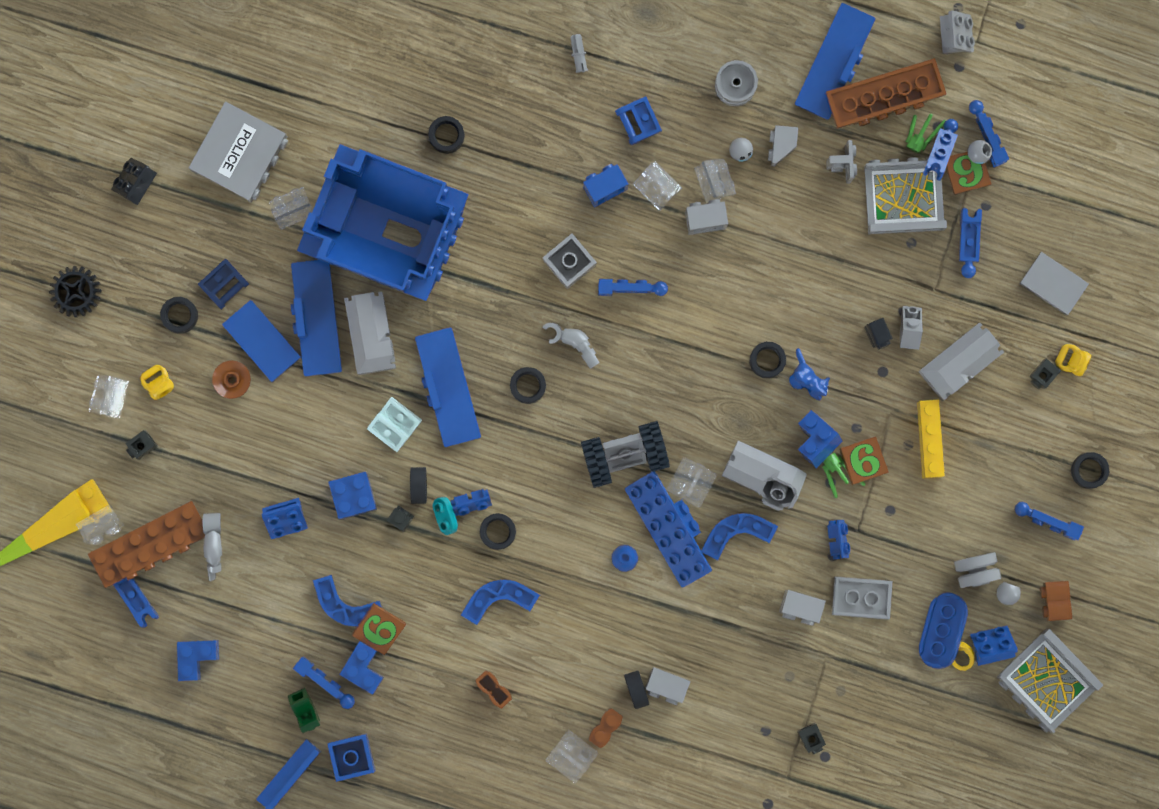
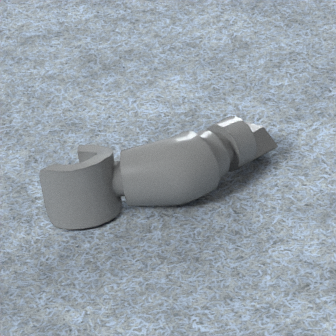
[542,323,600,369]
[203,513,222,581]

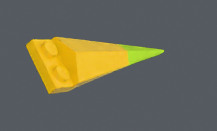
[0,479,113,566]

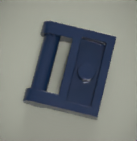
[198,258,249,310]

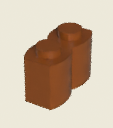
[1040,581,1072,621]
[475,670,512,709]
[589,708,623,748]

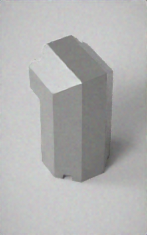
[344,292,396,375]
[918,323,1004,401]
[722,441,807,511]

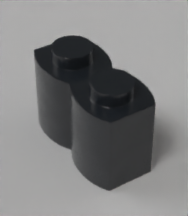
[864,317,893,350]

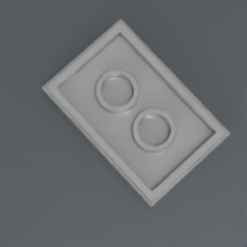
[1019,252,1089,315]
[832,577,893,620]

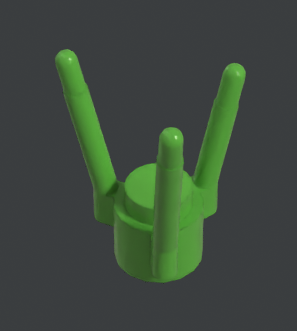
[905,114,946,153]
[822,453,866,498]

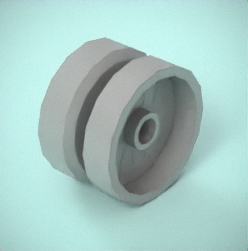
[715,60,758,107]
[954,552,1002,588]

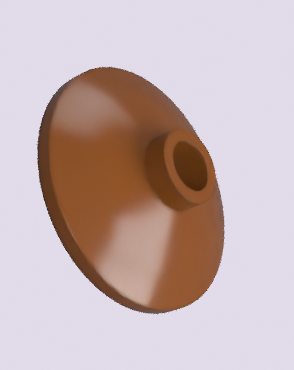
[212,360,251,399]

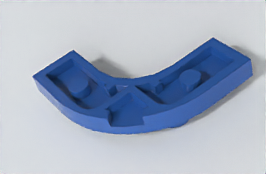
[701,513,778,561]
[313,575,382,626]
[461,580,540,625]

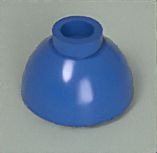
[611,545,638,572]

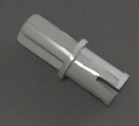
[570,34,588,73]

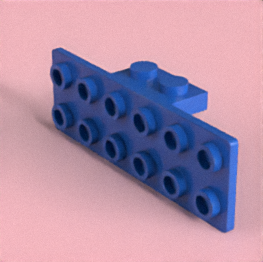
[795,3,876,120]
[291,260,342,377]
[415,327,481,447]
[625,471,712,588]

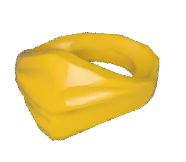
[952,642,975,671]

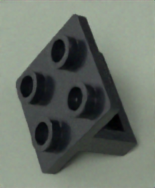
[111,158,157,205]

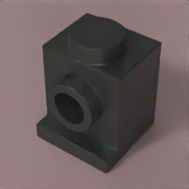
[1029,358,1061,389]
[125,430,158,460]
[387,505,414,532]
[797,723,826,754]

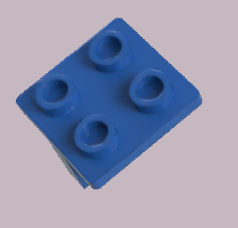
[261,498,308,539]
[970,626,1018,666]

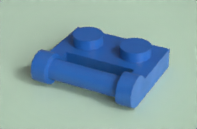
[615,96,662,145]

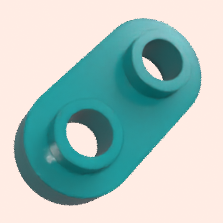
[432,497,458,535]

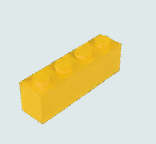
[917,400,945,479]

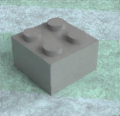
[685,199,728,235]
[543,234,597,289]
[779,590,826,626]
[645,667,690,705]

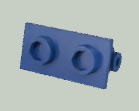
[451,489,492,516]
[827,520,850,560]

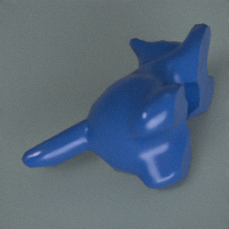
[789,348,830,401]

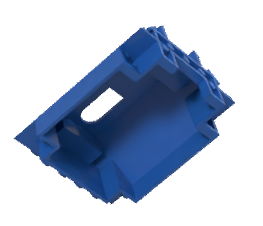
[297,144,469,301]

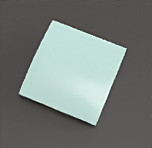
[367,397,422,452]

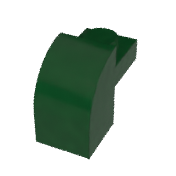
[288,688,320,733]

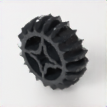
[49,266,102,318]

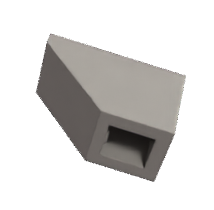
[768,125,798,167]
[900,306,923,350]

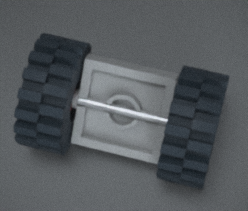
[581,421,670,488]

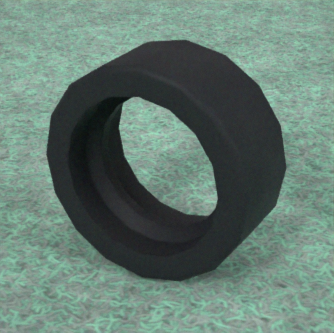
[428,116,465,154]
[160,297,198,334]
[749,341,786,379]
[510,367,546,404]
[1071,452,1110,489]
[410,467,427,504]
[479,513,516,550]
[624,670,649,709]

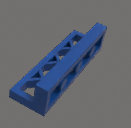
[256,739,321,809]

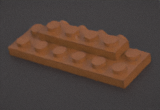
[826,58,946,129]
[88,501,205,589]

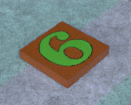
[946,152,991,195]
[839,436,889,485]
[352,603,406,655]

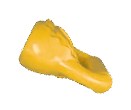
[1055,344,1091,376]
[140,365,174,400]

